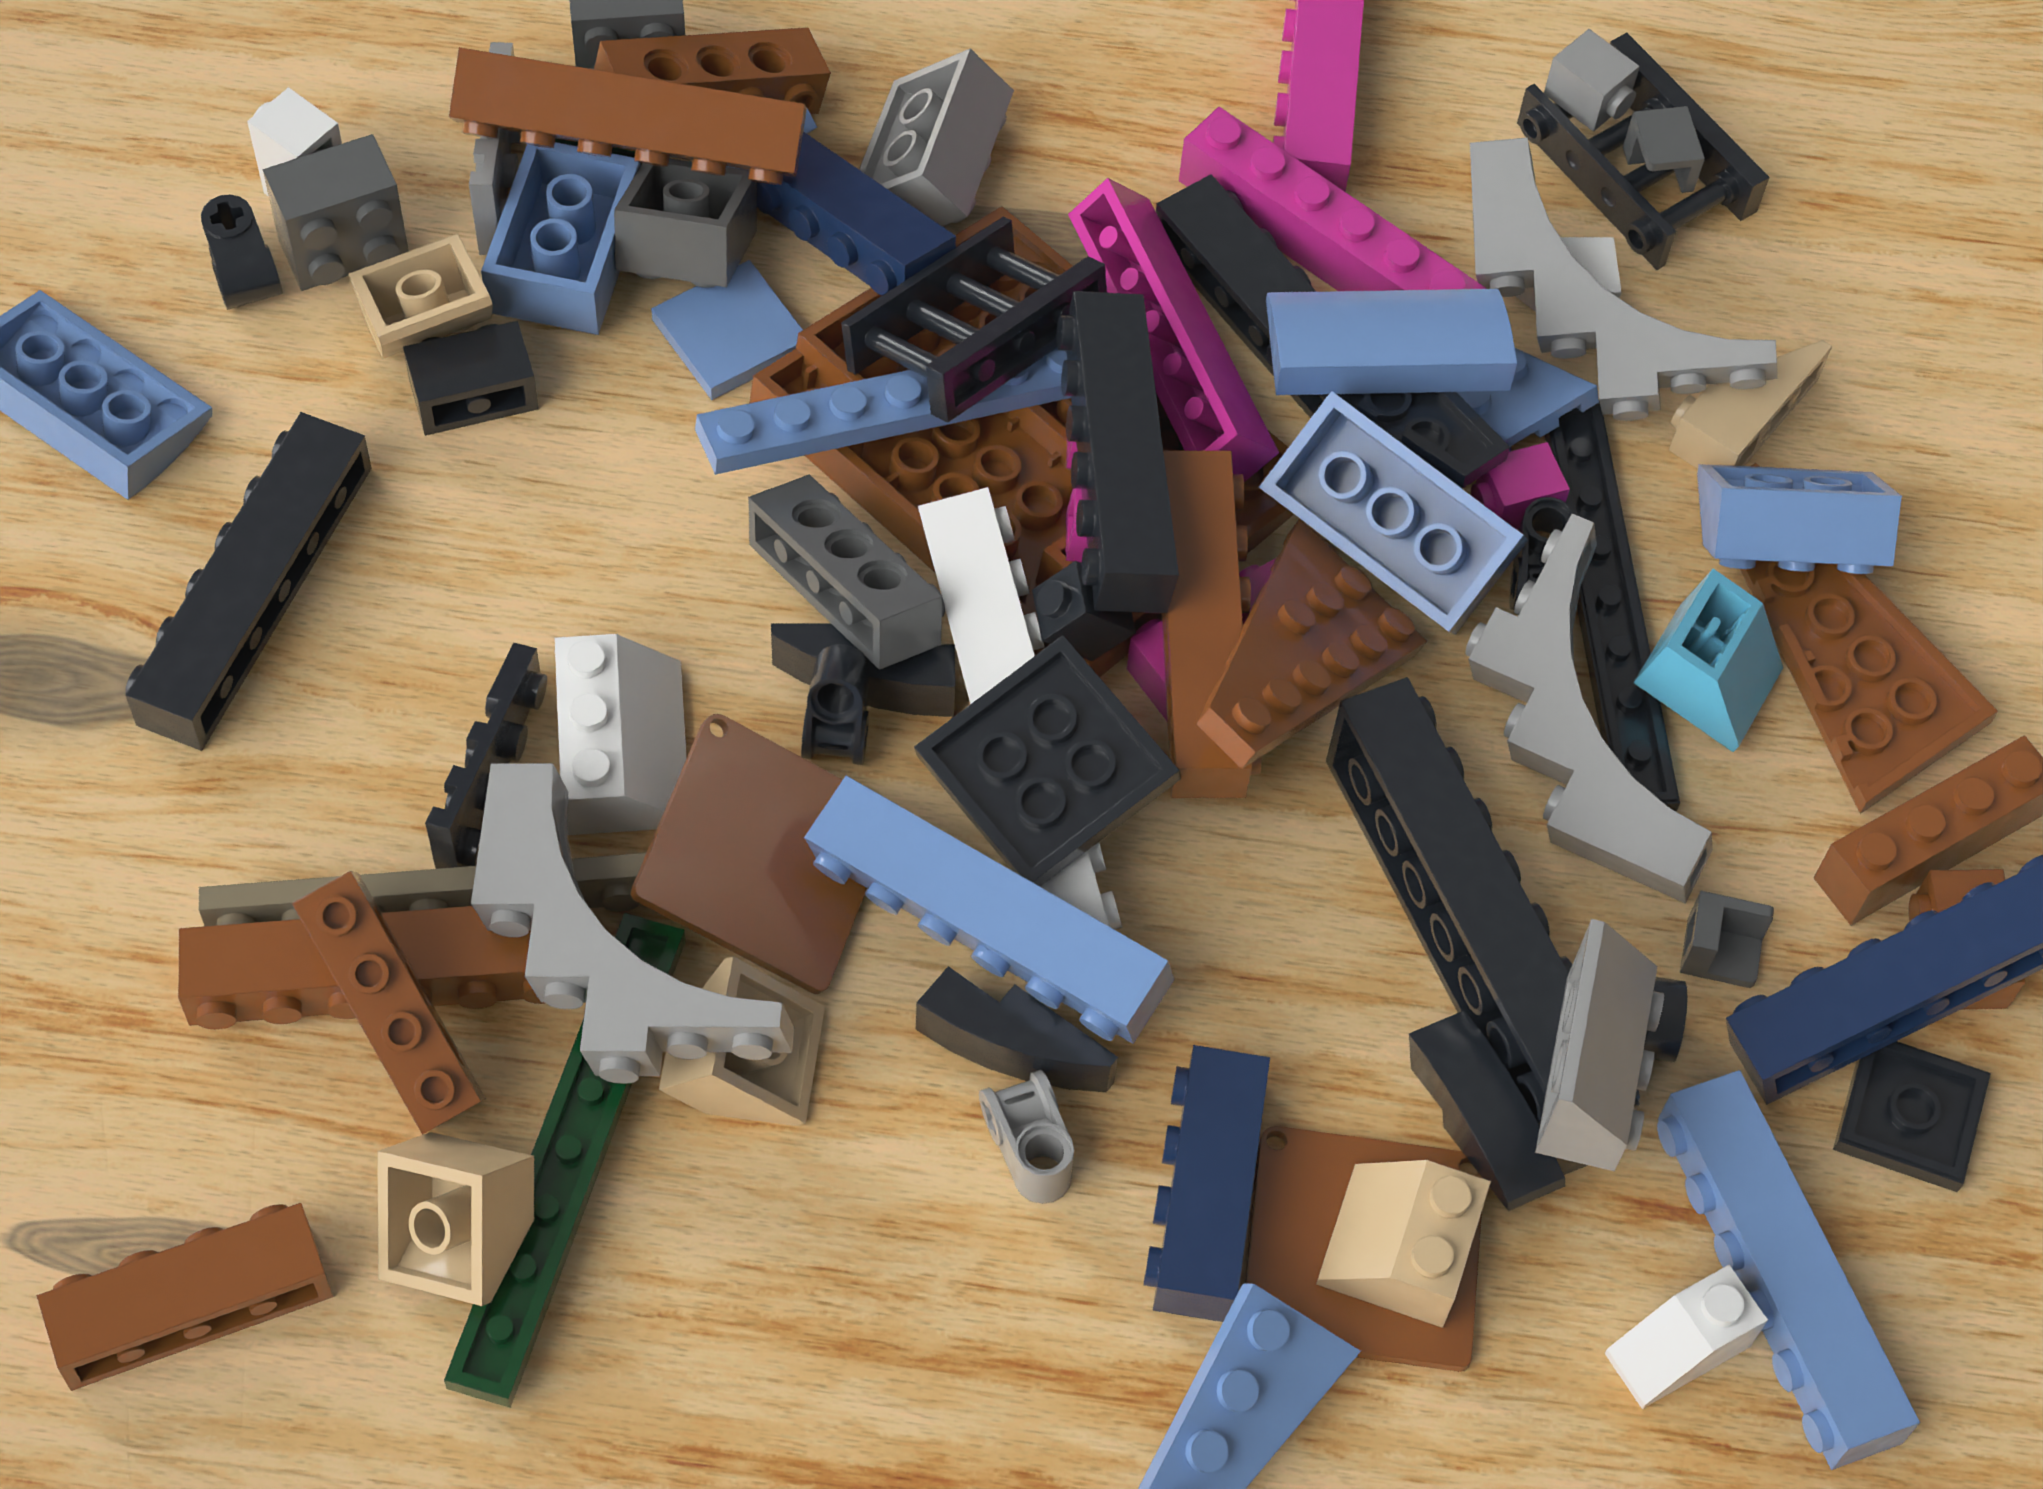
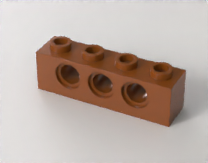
[594,27,831,115]
[292,871,486,1135]

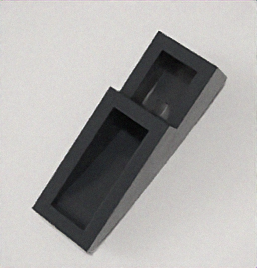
[771,623,955,717]
[915,966,1118,1092]
[1409,1010,1565,1211]

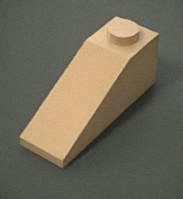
[1669,340,1832,469]

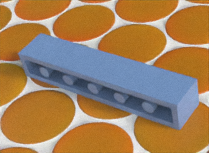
[804,775,1174,1044]
[1657,1070,1920,1470]

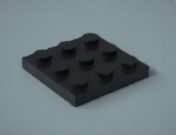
[914,635,1181,887]

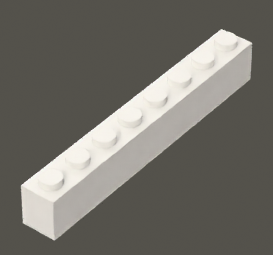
[918,487,1122,929]

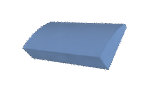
[1266,289,1517,395]
[0,290,212,500]

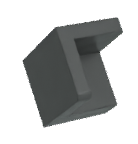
[1623,106,1705,193]
[1680,891,1774,988]

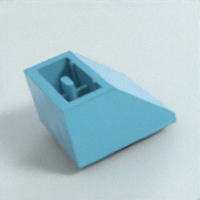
[1634,568,1783,752]

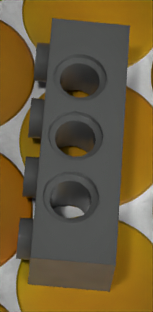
[748,474,945,670]

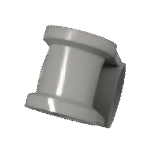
[979,1070,1074,1204]

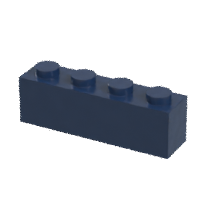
[757,131,956,295]
[1143,1045,1270,1322]

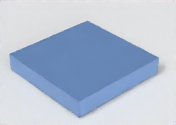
[651,260,803,400]

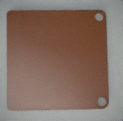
[631,714,867,994]
[1245,1126,1483,1372]

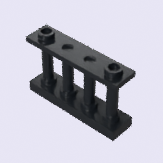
[1517,32,1770,270]
[841,216,1107,423]

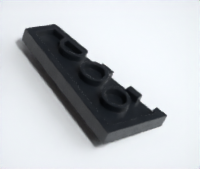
[1266,345,1510,489]
[425,642,547,869]

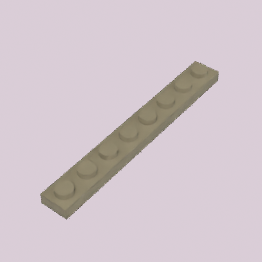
[199,853,646,926]

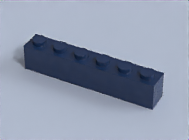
[1726,855,2043,1105]

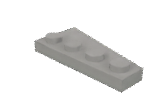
[469,42,521,255]

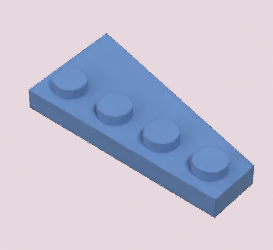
[1457,348,1599,452]
[1138,1284,1361,1489]

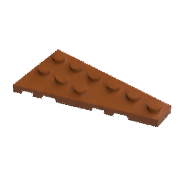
[1740,463,1998,814]
[1196,518,1427,769]

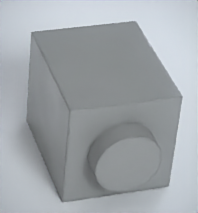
[1544,29,1640,132]

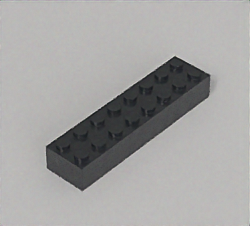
[1326,677,1640,1175]

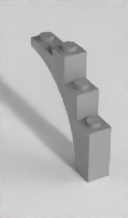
[1470,137,1778,421]
[1465,514,1713,904]
[471,763,794,1084]

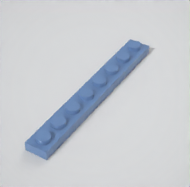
[695,348,1071,475]

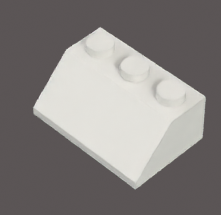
[555,634,687,835]

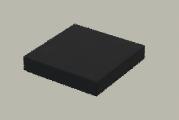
[1833,1041,1991,1192]

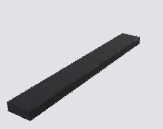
[1545,399,1680,812]

